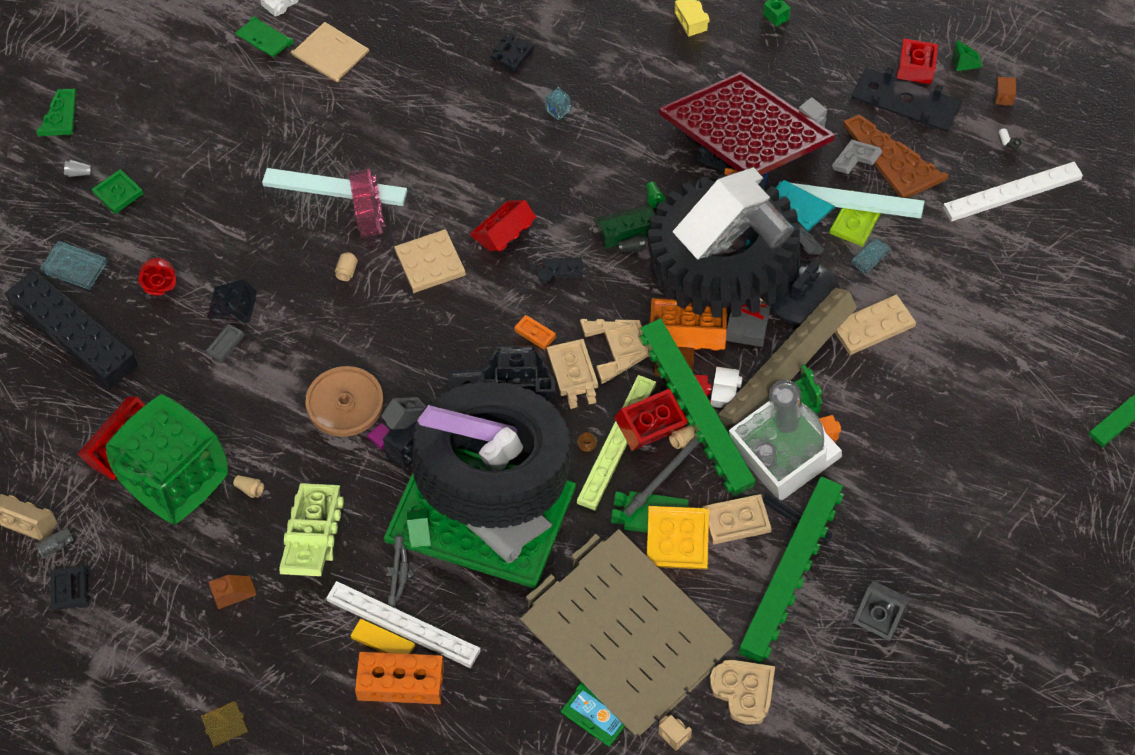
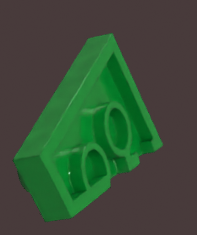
[36,88,77,136]

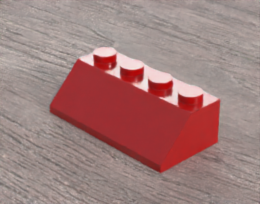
[77,396,145,480]

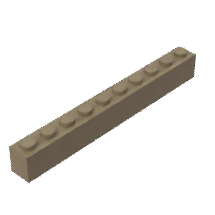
[718,287,857,432]

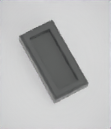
[206,324,245,362]

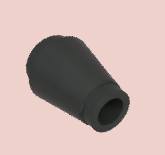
[618,234,646,252]

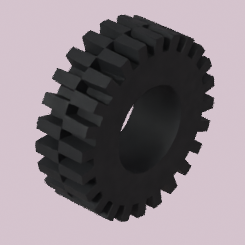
[648,174,800,318]

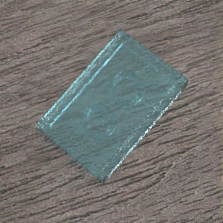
[40,241,108,290]

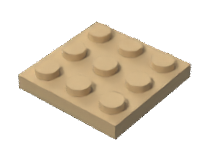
[394,229,466,293]

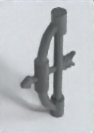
[386,536,414,608]

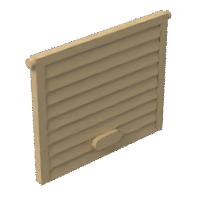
[291,22,369,82]

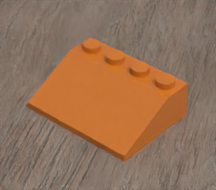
[650,298,726,350]

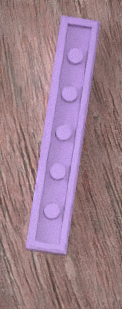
[417,405,518,442]

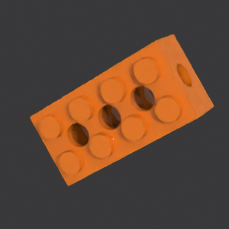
[355,652,444,704]

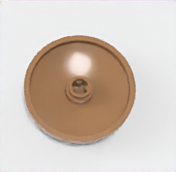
[305,366,384,437]

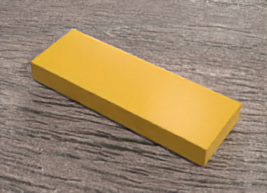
[351,619,415,654]

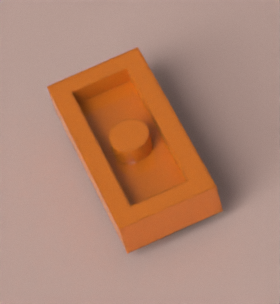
[514,315,556,350]

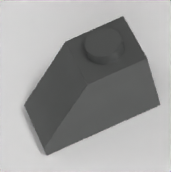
[381,397,426,429]

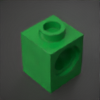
[763,0,790,27]

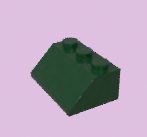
[594,205,655,249]

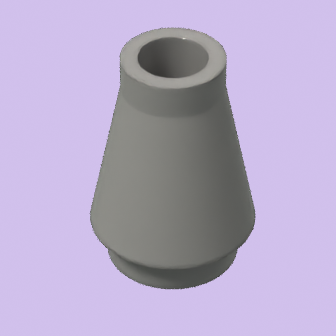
[64,159,91,177]

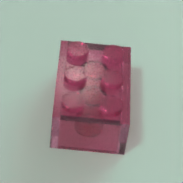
[348,169,385,238]

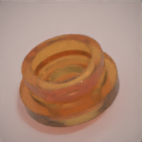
[577,432,597,451]

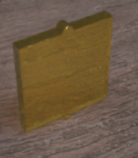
[201,701,248,747]

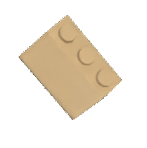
[0,494,57,540]

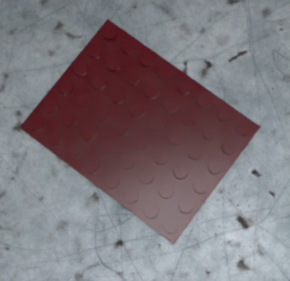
[659,72,835,175]

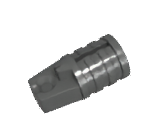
[34,529,73,559]

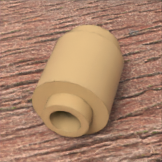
[335,252,358,281]

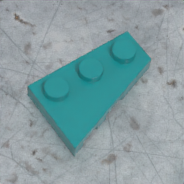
[775,180,835,231]

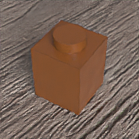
[995,77,1016,106]

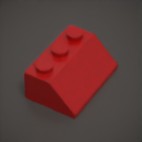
[470,200,537,252]

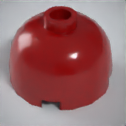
[139,258,176,295]

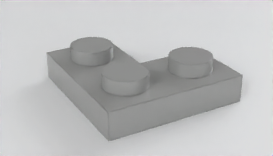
[832,140,882,174]

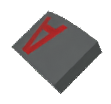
[726,300,771,347]

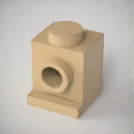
[658,715,692,751]

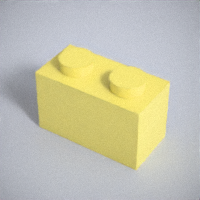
[674,0,709,37]

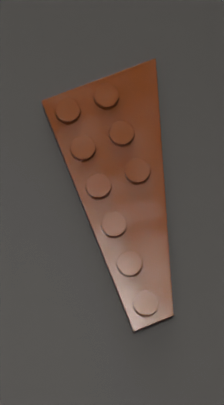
[843,114,949,198]

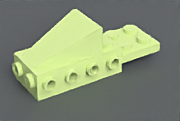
[280,483,344,576]

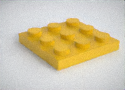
[647,506,709,570]

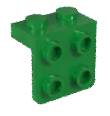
[786,364,822,414]

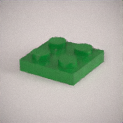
[91,169,143,214]

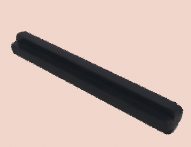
[763,493,833,543]

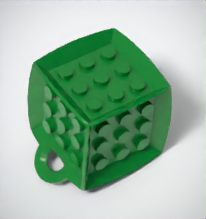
[106,394,228,525]

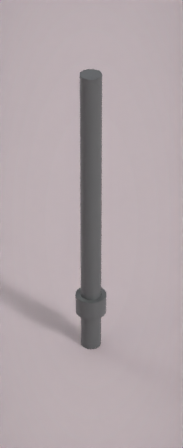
[624,437,699,516]

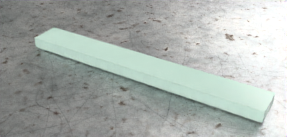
[262,168,407,206]
[779,181,924,218]

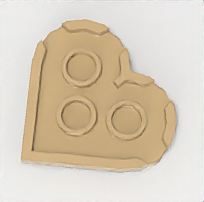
[710,660,775,724]

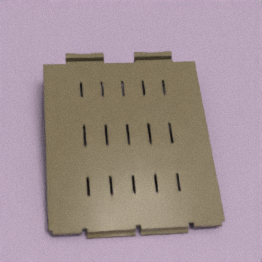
[520,529,734,736]

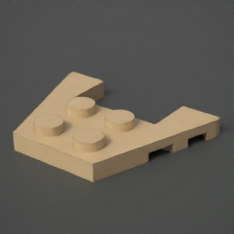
[580,319,649,384]

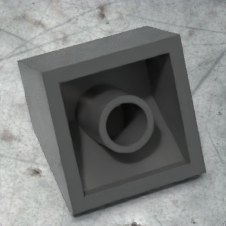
[853,581,911,641]

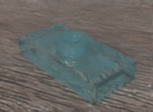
[852,238,890,274]

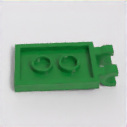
[611,491,689,533]

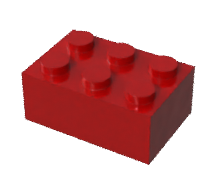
[614,389,688,451]

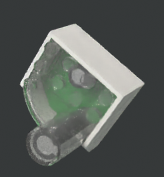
[673,167,795,259]
[729,380,842,501]

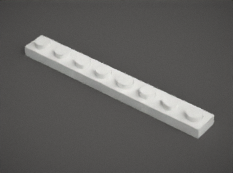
[943,162,1083,222]
[327,581,480,668]

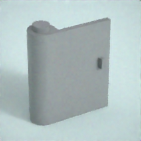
[466,515,552,563]

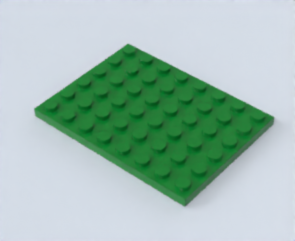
[384,448,576,589]

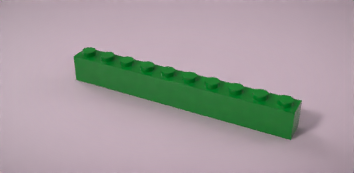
[638,318,756,497]
[739,476,844,664]

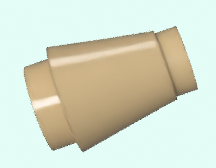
[669,425,695,449]
[233,475,264,498]

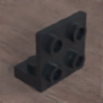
[207,279,257,323]

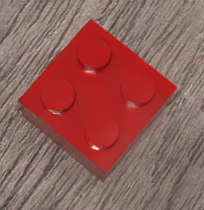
[896,38,938,84]

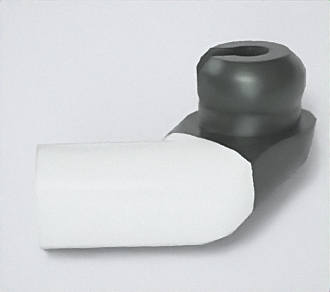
[998,128,1022,150]

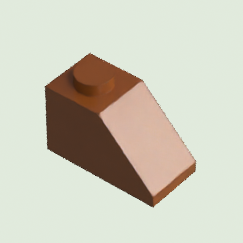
[209,575,257,609]

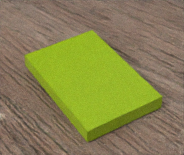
[829,190,881,247]

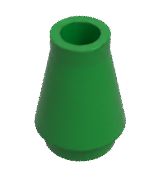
[646,182,665,208]

